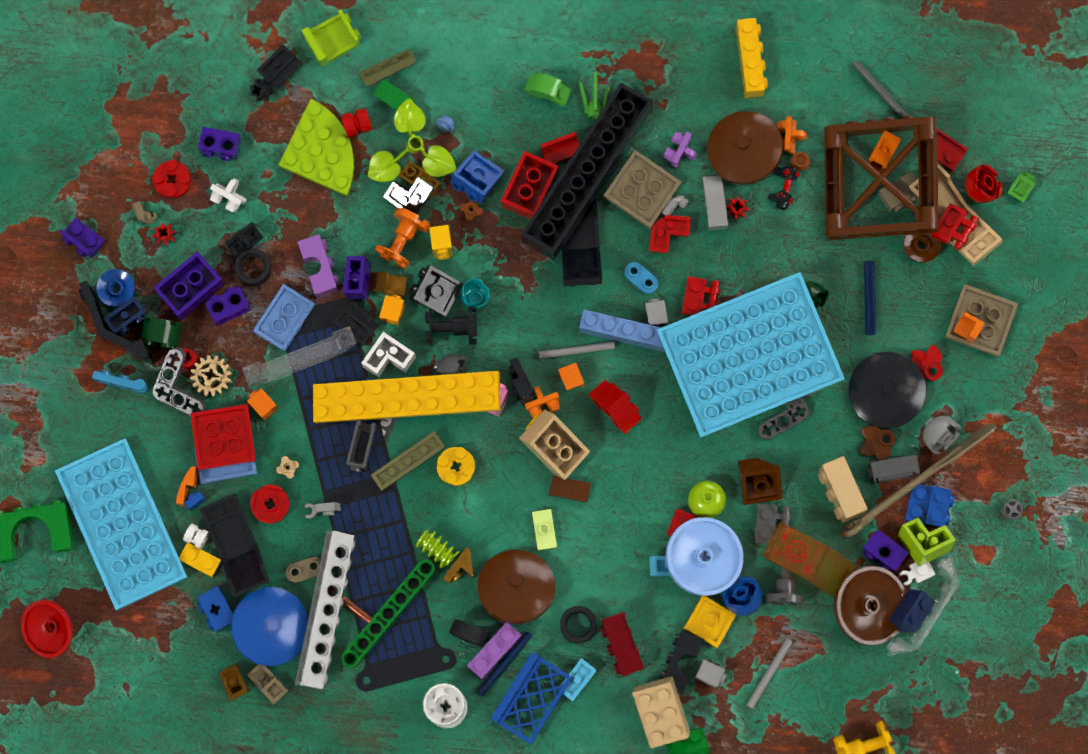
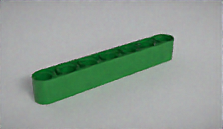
[341,559,435,669]

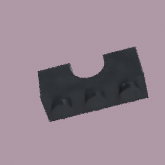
[659,631,704,695]

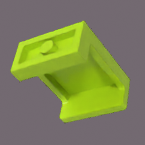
[302,9,361,67]

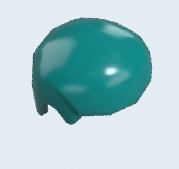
[461,278,489,309]

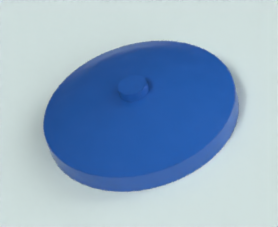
[231,587,308,666]

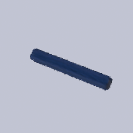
[864,261,876,335]

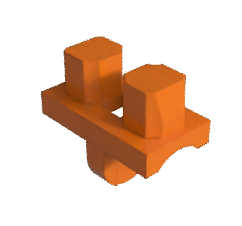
[777,116,807,155]
[525,386,560,418]

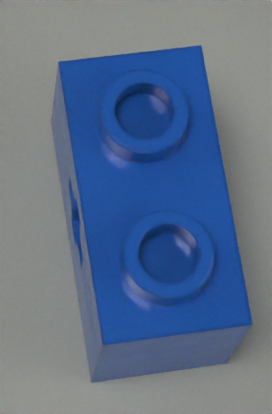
[197,586,234,633]

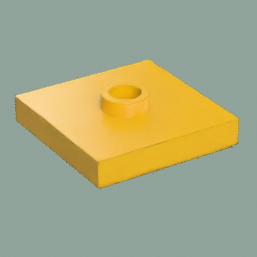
[684,596,736,648]

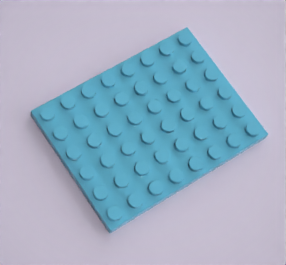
[657,272,845,438]

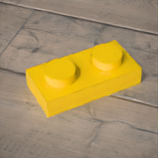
[179,543,221,578]

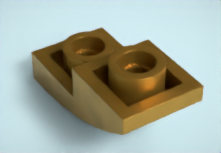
[399,161,442,200]

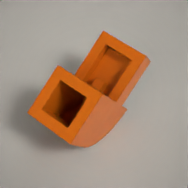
[868,130,901,173]

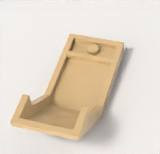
[909,164,1003,266]

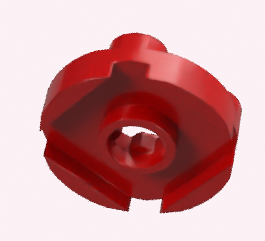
[152,160,191,198]
[250,485,290,524]

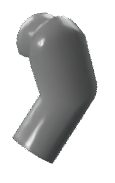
[661,195,688,216]

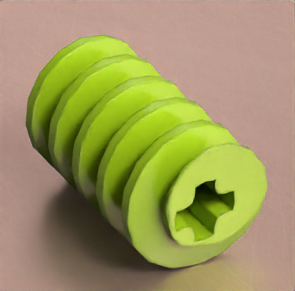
[416,528,460,568]

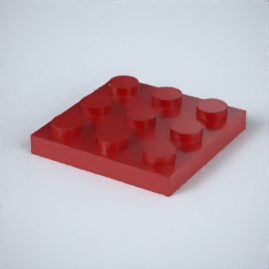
[190,404,256,471]

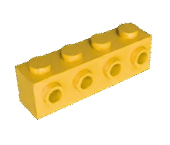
[736,18,768,98]

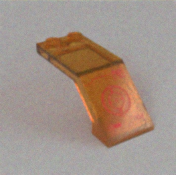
[762,522,859,598]

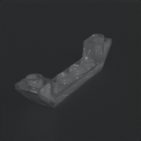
[242,326,357,386]
[886,555,959,657]

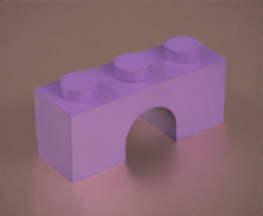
[298,235,340,298]
[467,623,522,680]

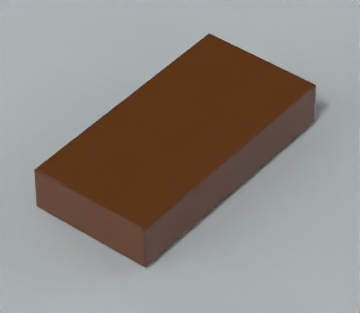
[549,476,591,503]

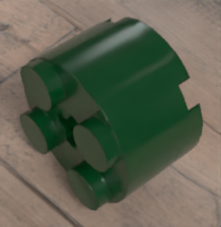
[141,317,183,350]

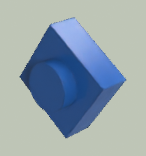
[184,491,207,512]

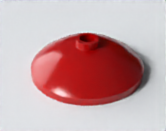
[21,600,73,658]

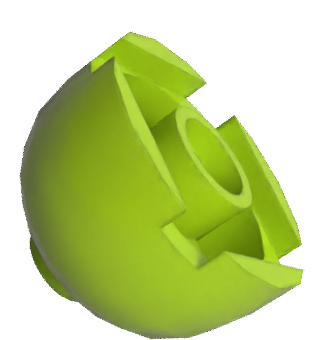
[688,480,726,518]

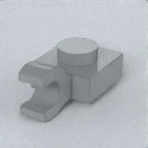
[305,502,341,519]

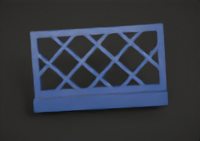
[490,652,573,745]

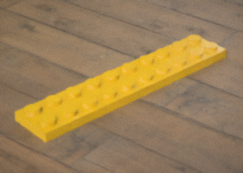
[313,371,501,423]

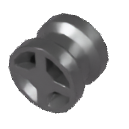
[1001,500,1023,521]

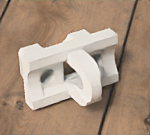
[210,178,247,212]

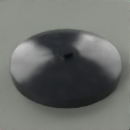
[848,352,926,429]

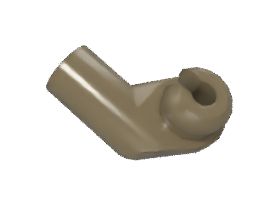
[132,202,157,224]

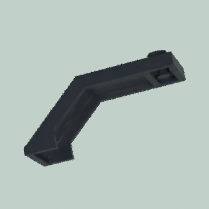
[562,198,602,287]
[78,281,154,365]
[200,494,271,597]

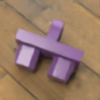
[664,132,697,168]

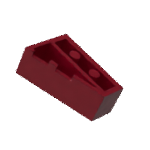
[599,612,644,678]

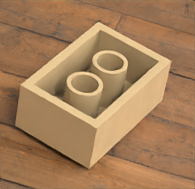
[519,410,590,480]
[818,456,868,523]
[632,676,690,748]

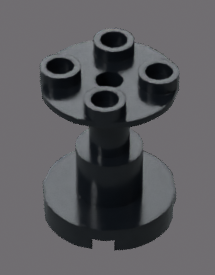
[425,306,477,346]

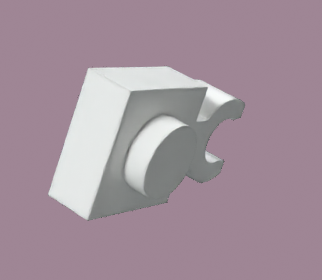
[898,562,935,586]

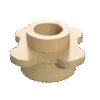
[276,456,299,479]

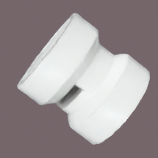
[183,523,210,549]

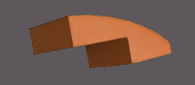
[176,466,198,507]

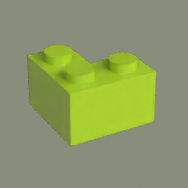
[897,518,956,567]

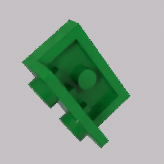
[666,727,711,754]

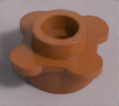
[460,200,483,221]

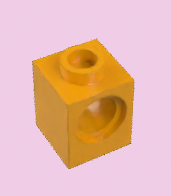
[379,294,405,325]

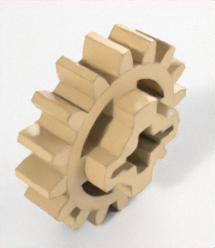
[190,355,233,397]

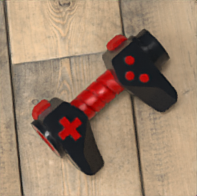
[767,167,799,210]

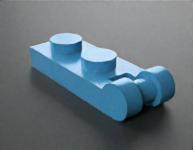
[92,370,148,393]

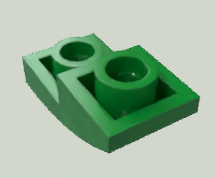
[373,78,416,110]

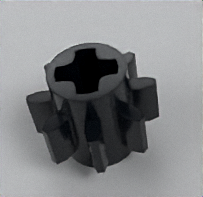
[250,78,274,101]

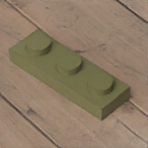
[359,48,416,86]

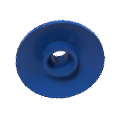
[96,269,135,307]

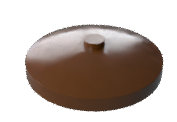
[707,111,783,185]
[477,550,555,624]
[834,566,906,645]

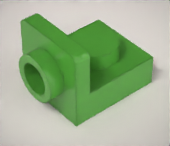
[1007,171,1037,203]

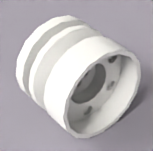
[423,683,468,728]

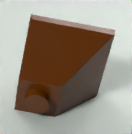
[738,458,782,505]

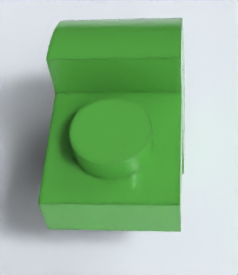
[524,73,571,106]

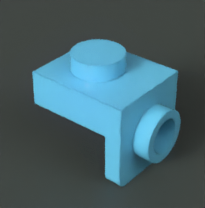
[649,556,671,576]

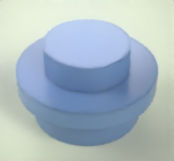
[436,116,455,133]

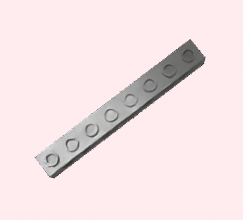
[295,531,355,689]

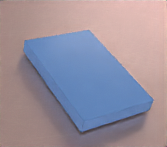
[252,284,316,352]
[194,446,258,485]

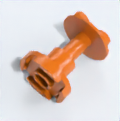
[375,207,430,269]

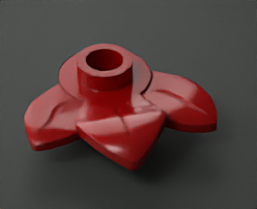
[911,345,943,381]

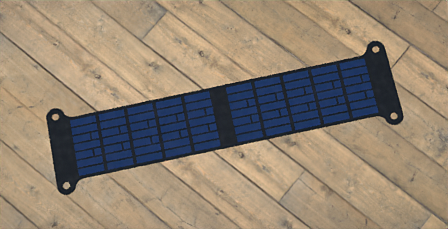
[287,297,457,691]

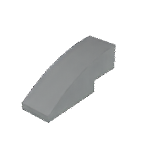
[702,175,728,231]

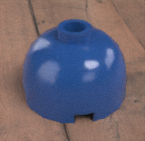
[722,577,763,616]

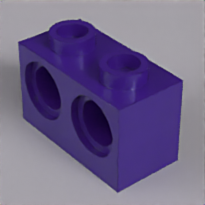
[198,127,242,161]
[205,286,251,326]

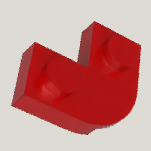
[649,215,691,254]

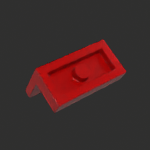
[541,132,579,164]

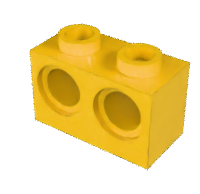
[429,225,453,260]

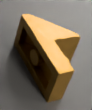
[369,271,408,297]
[443,547,474,584]
[219,664,250,701]

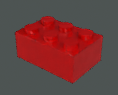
[500,151,559,220]

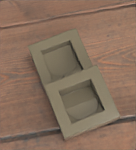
[247,664,288,704]

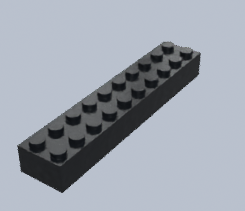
[521,83,653,260]

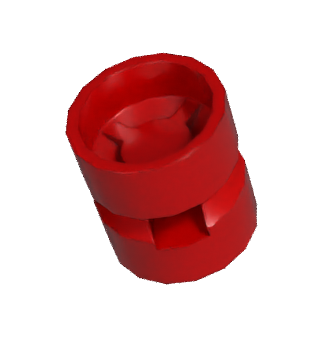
[340,107,373,138]

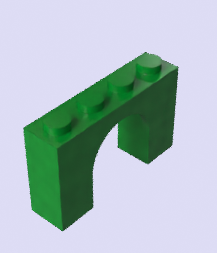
[0,500,75,564]

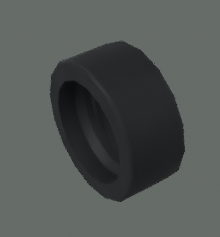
[234,249,272,287]
[560,606,597,644]
[449,619,489,647]

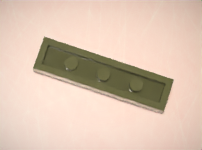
[371,432,445,491]

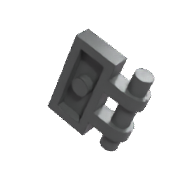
[754,504,792,546]

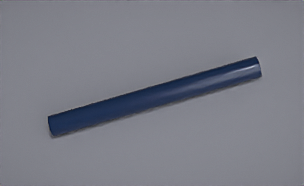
[477,631,532,696]

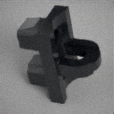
[224,222,264,258]

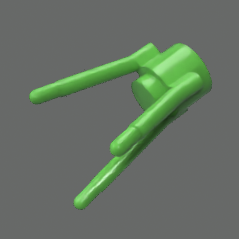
[579,72,610,119]

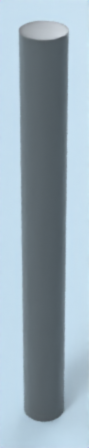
[853,61,908,119]

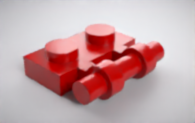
[931,203,979,251]
[682,276,721,316]

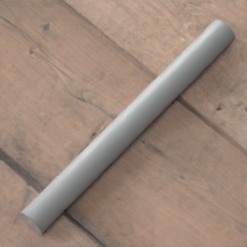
[538,341,615,359]
[746,638,793,709]

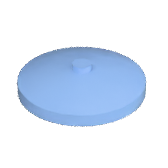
[665,517,743,596]

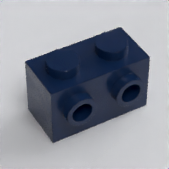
[103,296,147,336]
[889,589,935,633]

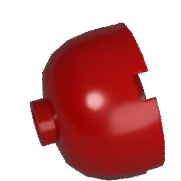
[965,164,1002,203]

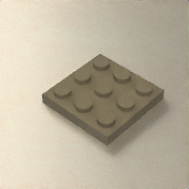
[603,150,681,229]
[944,284,1018,358]

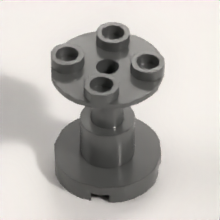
[766,550,807,606]

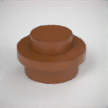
[791,152,810,171]

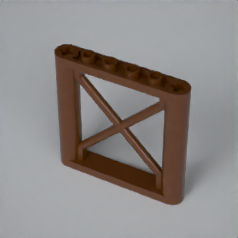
[824,116,939,240]

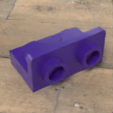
[60,218,106,259]

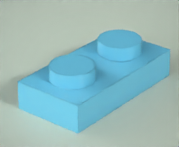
[558,658,597,702]

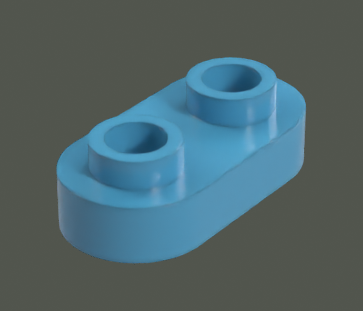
[625,262,658,294]

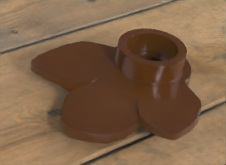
[860,426,896,461]

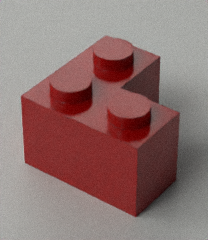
[588,380,642,434]

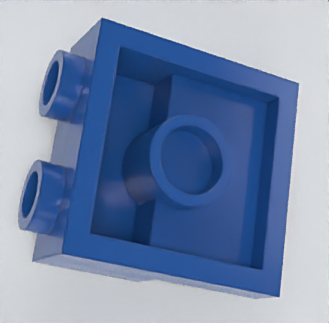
[450,151,505,203]
[904,484,955,528]

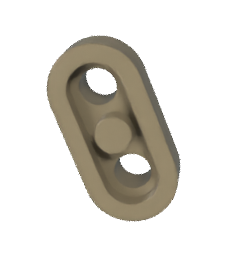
[286,557,321,583]

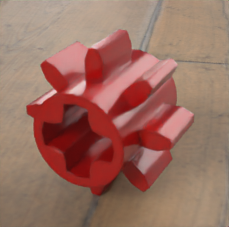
[726,196,749,221]
[152,222,177,247]

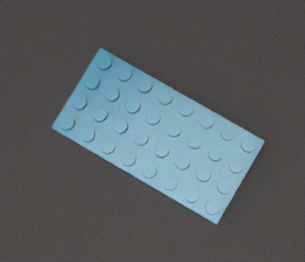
[55,438,188,611]

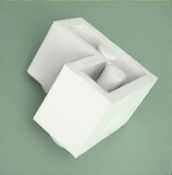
[361,332,416,378]

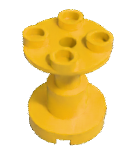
[834,721,895,754]

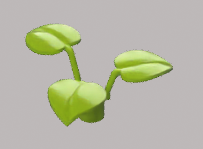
[368,98,456,182]

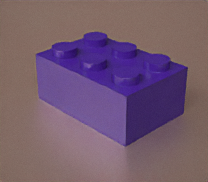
[154,251,225,320]

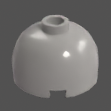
[923,416,962,454]

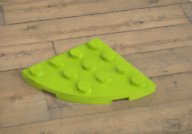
[279,99,354,196]

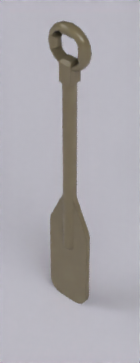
[841,423,997,538]

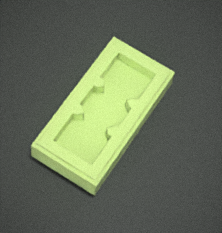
[532,509,557,551]

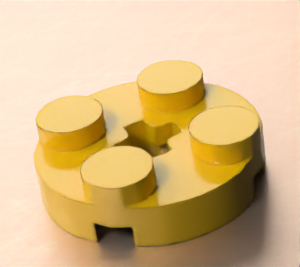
[437,447,475,486]

